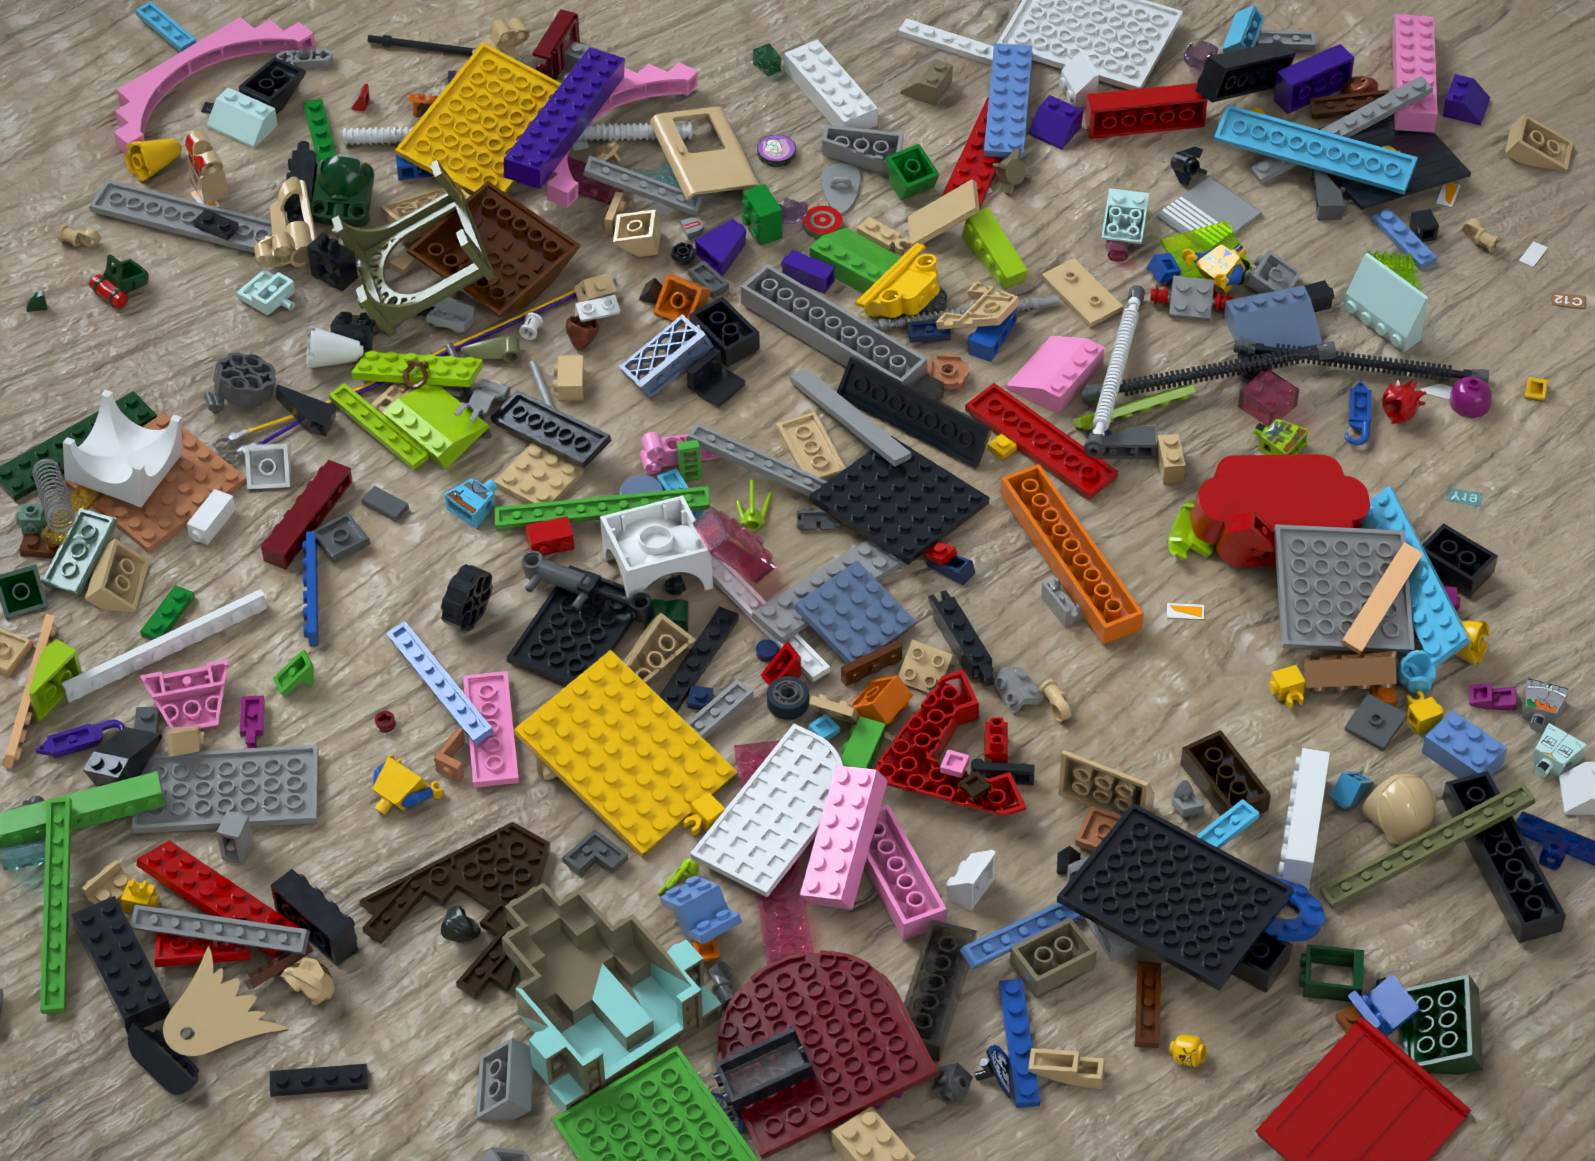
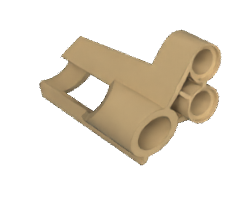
[472,17,530,61]
[254,177,316,267]

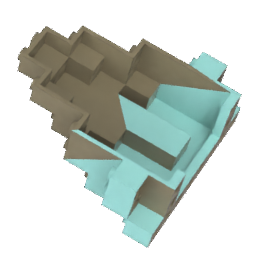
[502,883,722,1113]

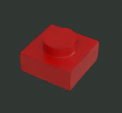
[926,541,957,566]

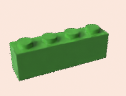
[841,716,885,769]

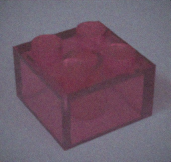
[1238,368,1299,427]

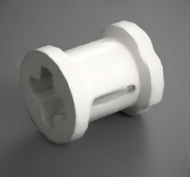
[519,313,543,340]

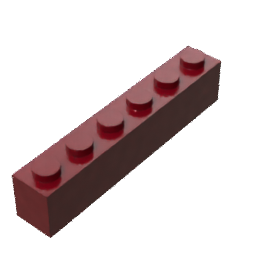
[261,459,353,570]

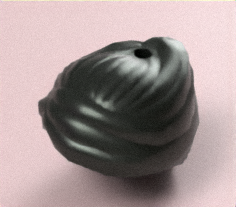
[441,905,481,942]

